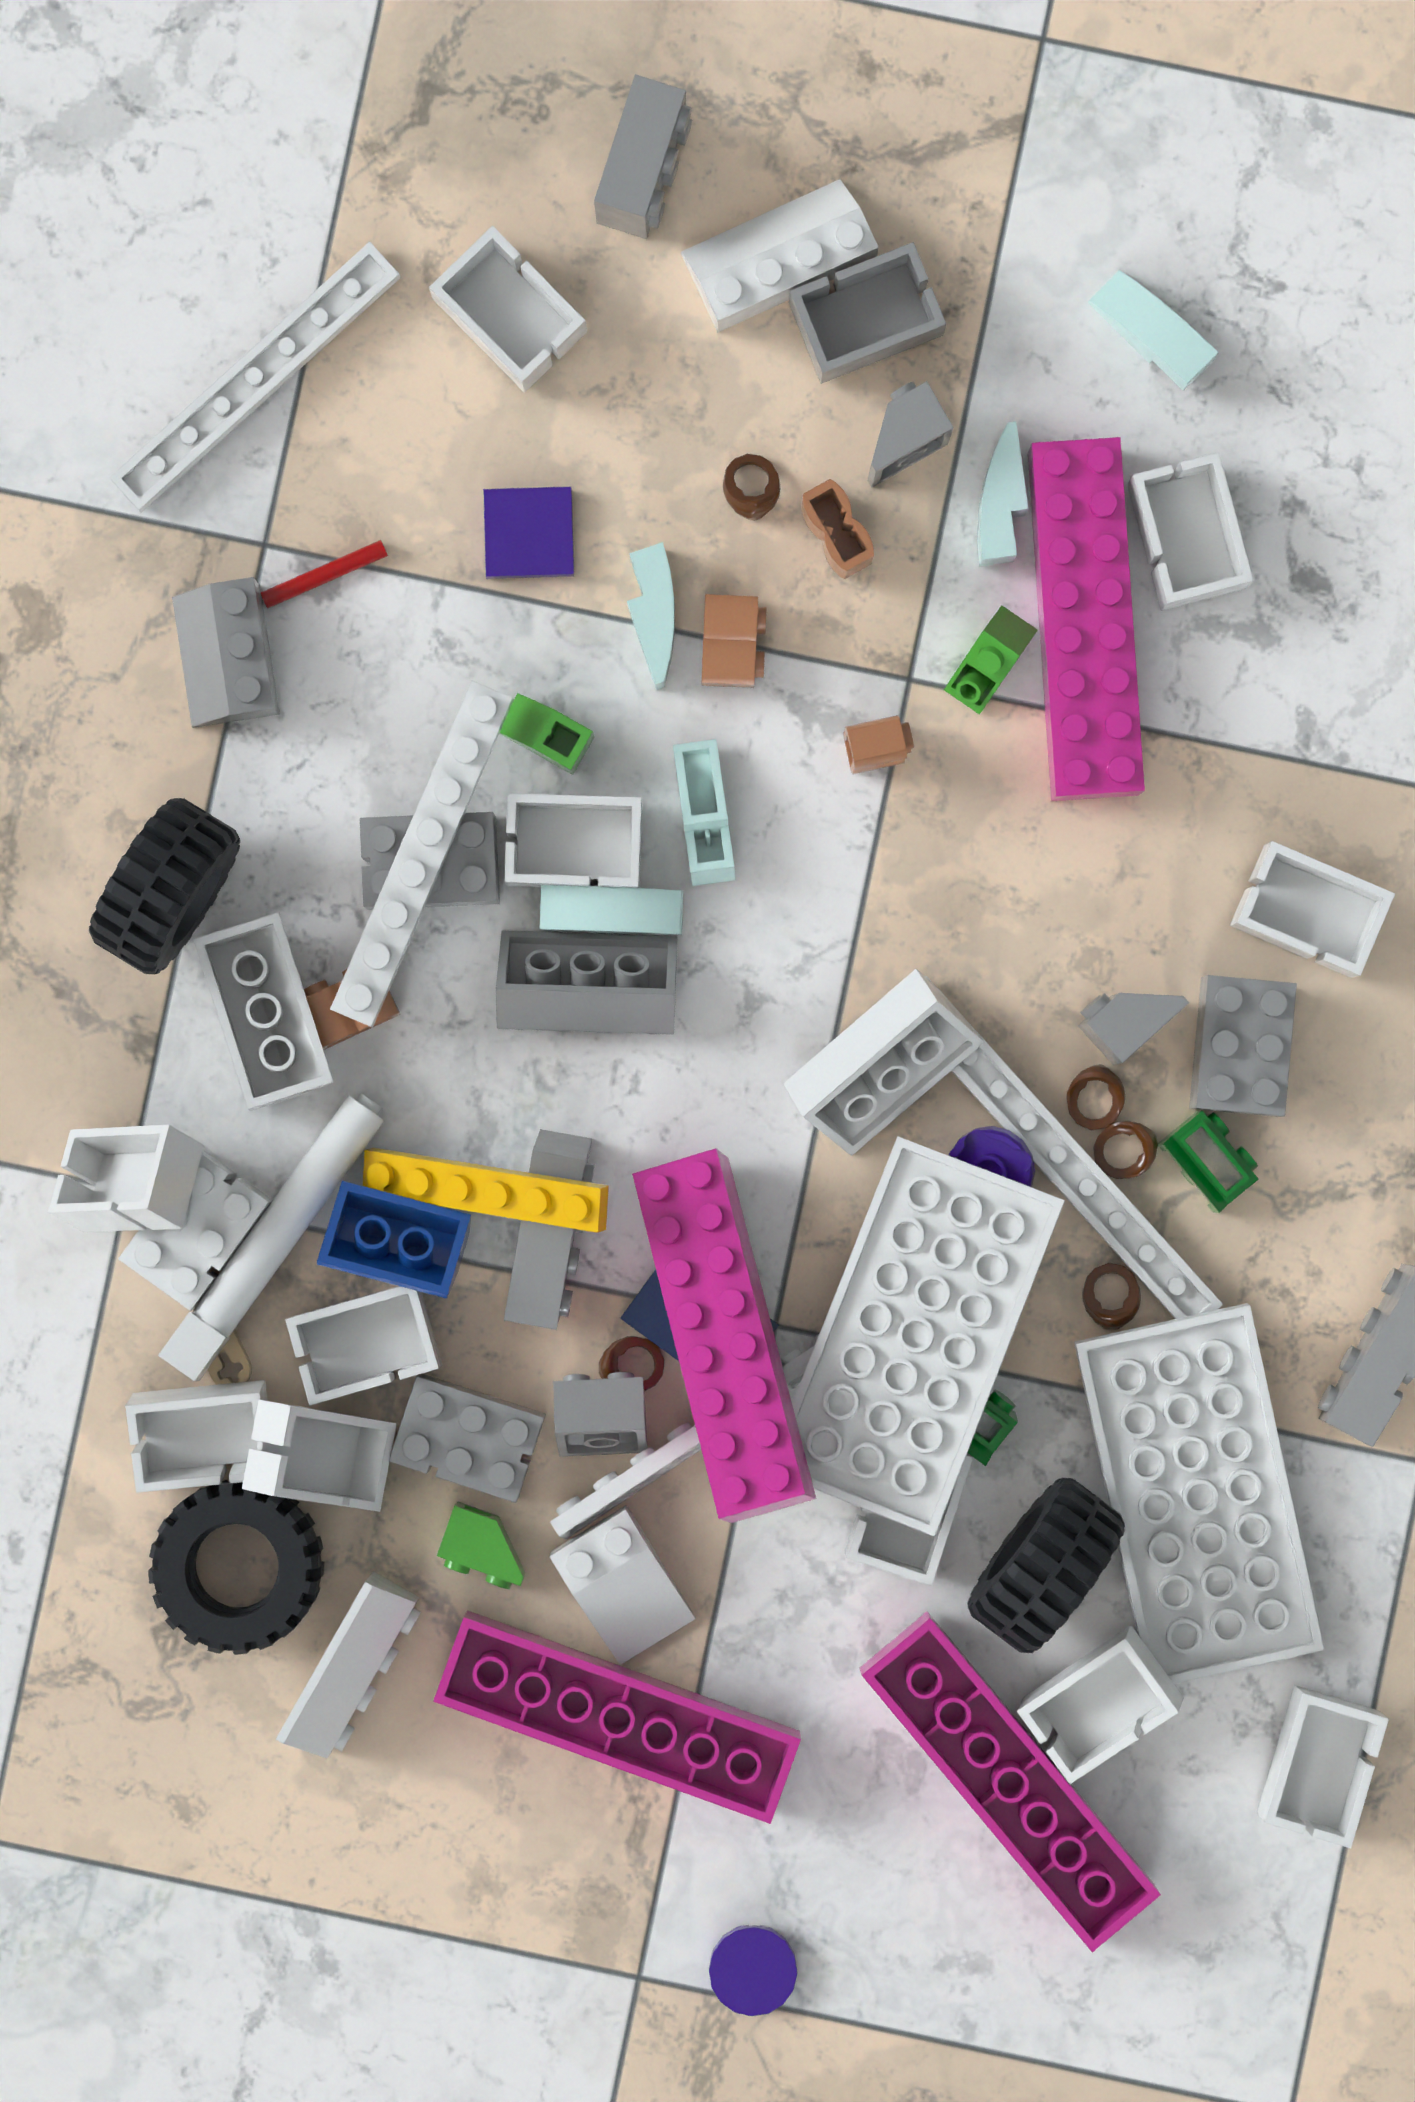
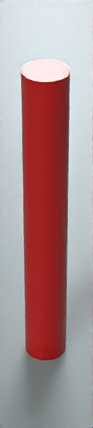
[260,540,388,609]

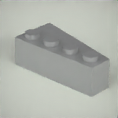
[504,1129,595,1330]
[1318,1264,1415,1447]

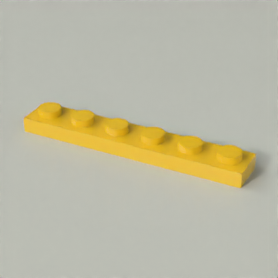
[363,1147,609,1233]

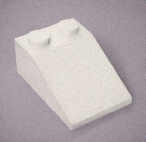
[549,1505,696,1665]

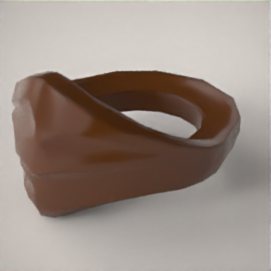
[723,454,781,521]
[1066,1064,1125,1130]
[1093,1121,1158,1179]
[1082,1263,1141,1330]
[599,1336,665,1391]

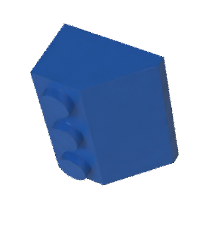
[317,1181,471,1299]

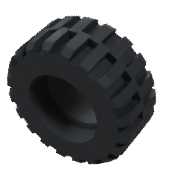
[89,798,241,974]
[967,1478,1125,1653]
[148,1480,325,1655]

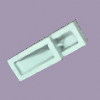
[1088,270,1219,391]
[977,421,1029,567]
[627,542,675,690]
[673,739,736,886]
[540,885,683,935]

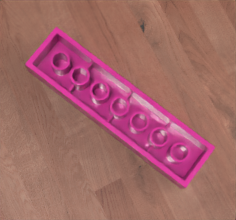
[1027,437,1145,801]
[632,1148,817,1523]
[433,1610,801,1824]
[860,1611,1161,1953]

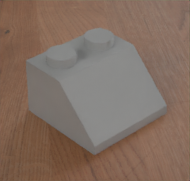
[868,381,954,487]
[1078,993,1189,1065]
[553,1372,648,1457]

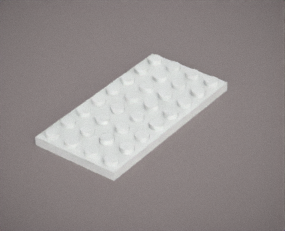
[792,1136,1065,1537]
[1074,1303,1324,1684]

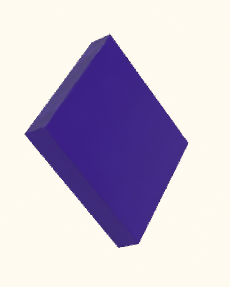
[483,487,574,579]

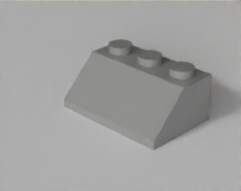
[172,577,280,728]

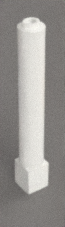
[158,1093,384,1381]

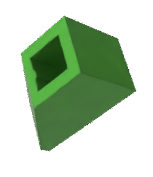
[944,605,1038,715]
[499,693,594,775]
[437,1501,526,1589]

